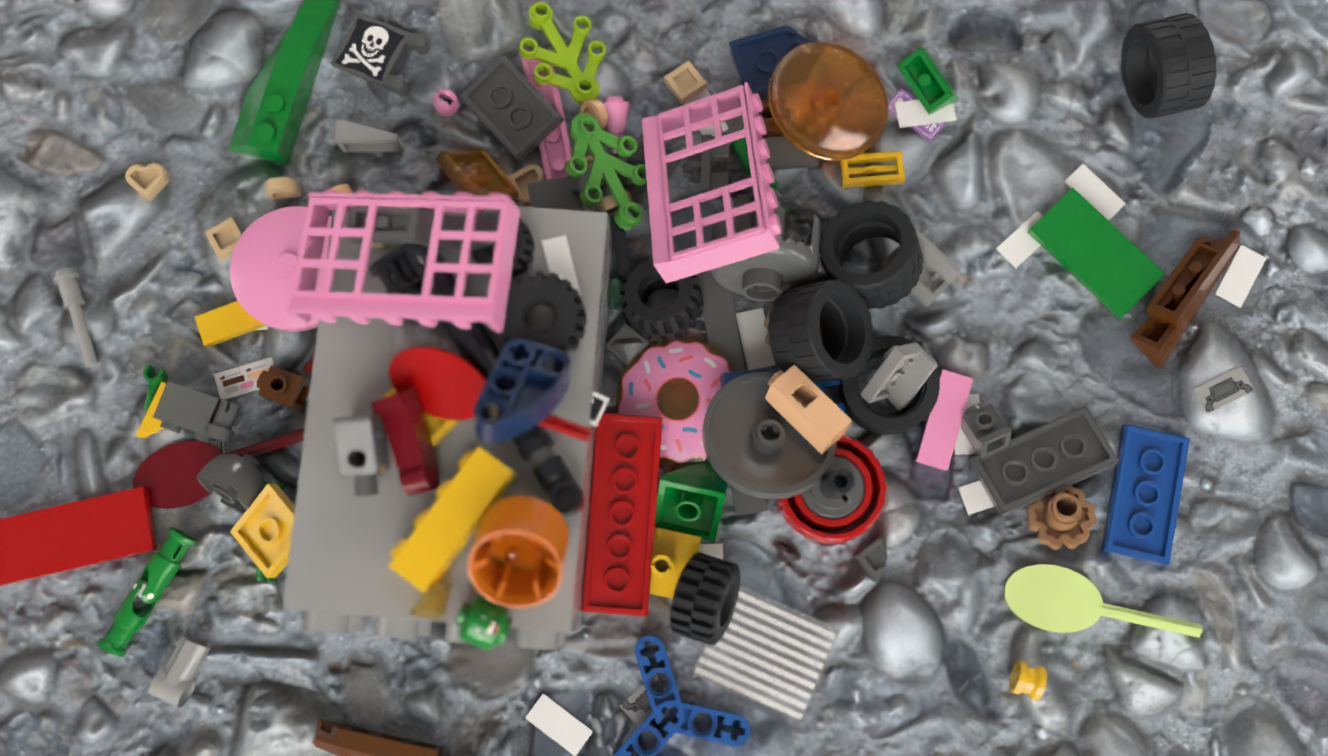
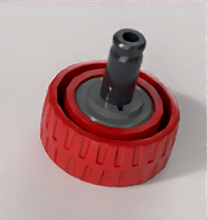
[776,435,887,544]

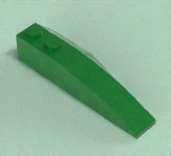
[228,0,341,165]

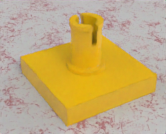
[230,483,295,578]
[650,527,701,599]

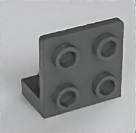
[528,164,597,212]

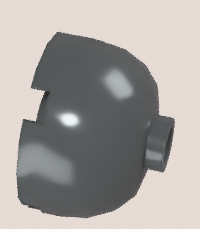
[196,454,265,514]

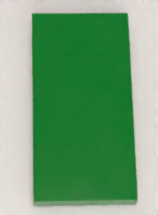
[1027,187,1165,319]

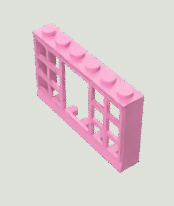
[642,82,782,283]
[286,190,520,333]

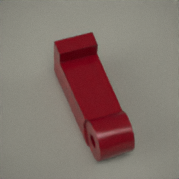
[371,388,440,496]

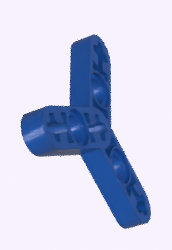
[613,634,750,756]

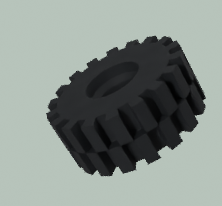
[499,271,587,357]

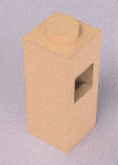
[765,365,852,455]

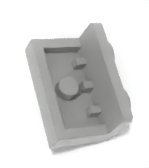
[881,229,961,307]
[861,342,937,410]

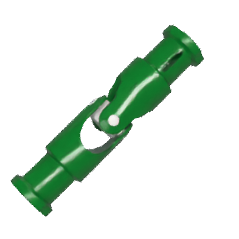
[97,527,197,657]

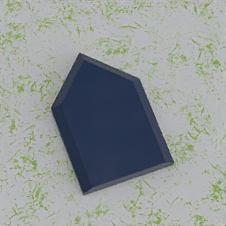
[729,25,825,95]

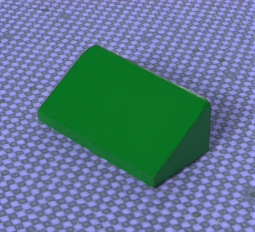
[896,46,959,115]

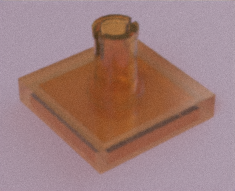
[435,149,519,201]

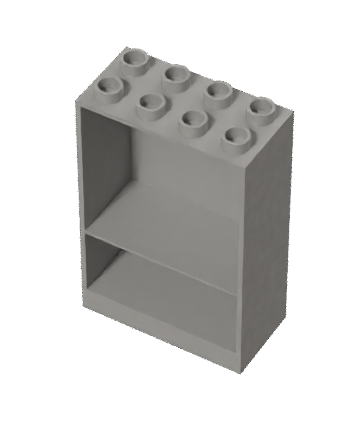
[282,206,614,650]

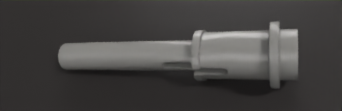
[53,268,98,368]

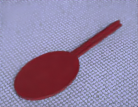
[133,428,305,509]

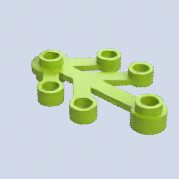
[519,2,606,105]

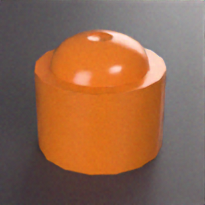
[468,495,569,608]

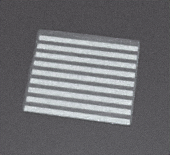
[692,585,840,722]

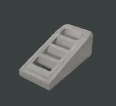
[335,119,404,152]

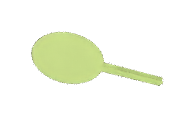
[1004,564,1203,638]

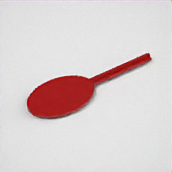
[389,346,592,442]

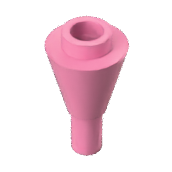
[603,96,629,155]

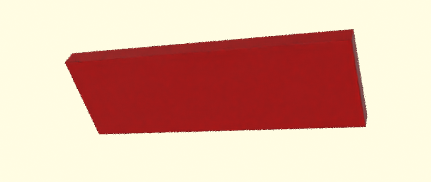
[581,413,663,617]
[0,486,157,587]

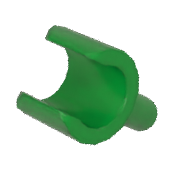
[143,365,168,411]

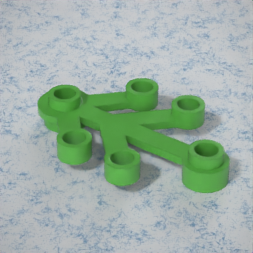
[565,113,647,230]

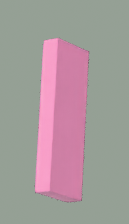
[915,369,973,471]

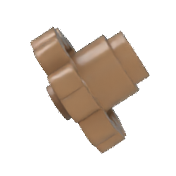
[1026,485,1097,550]

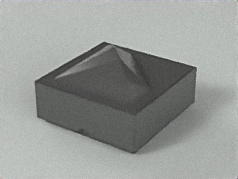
[605,323,650,368]

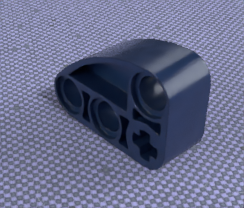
[474,339,571,444]

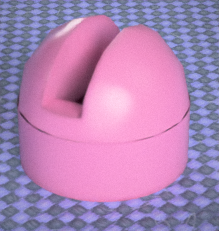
[433,89,459,116]

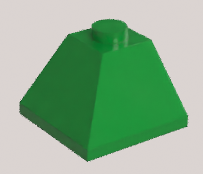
[655,462,727,542]

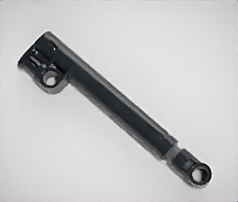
[369,244,585,516]

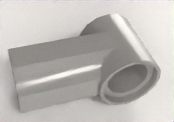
[148,635,211,709]

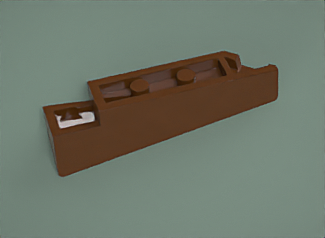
[1130,230,1241,368]
[313,719,444,756]

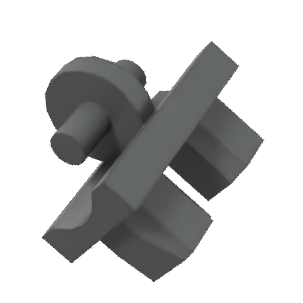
[683,134,734,198]

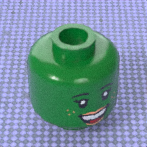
[454,595,513,650]

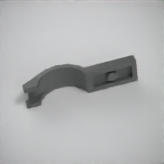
[346,206,501,252]

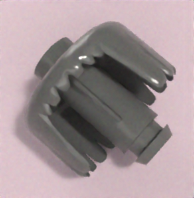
[709,190,821,302]

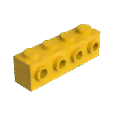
[388,446,518,593]

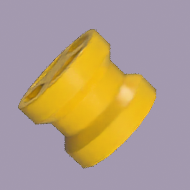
[1009,660,1047,700]

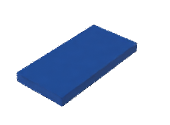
[1101,424,1190,565]

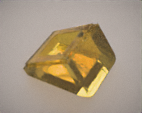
[409,581,452,620]

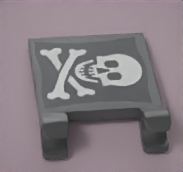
[330,12,430,97]

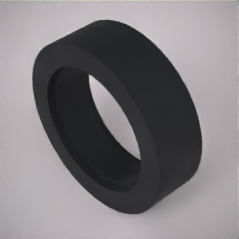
[839,335,940,435]

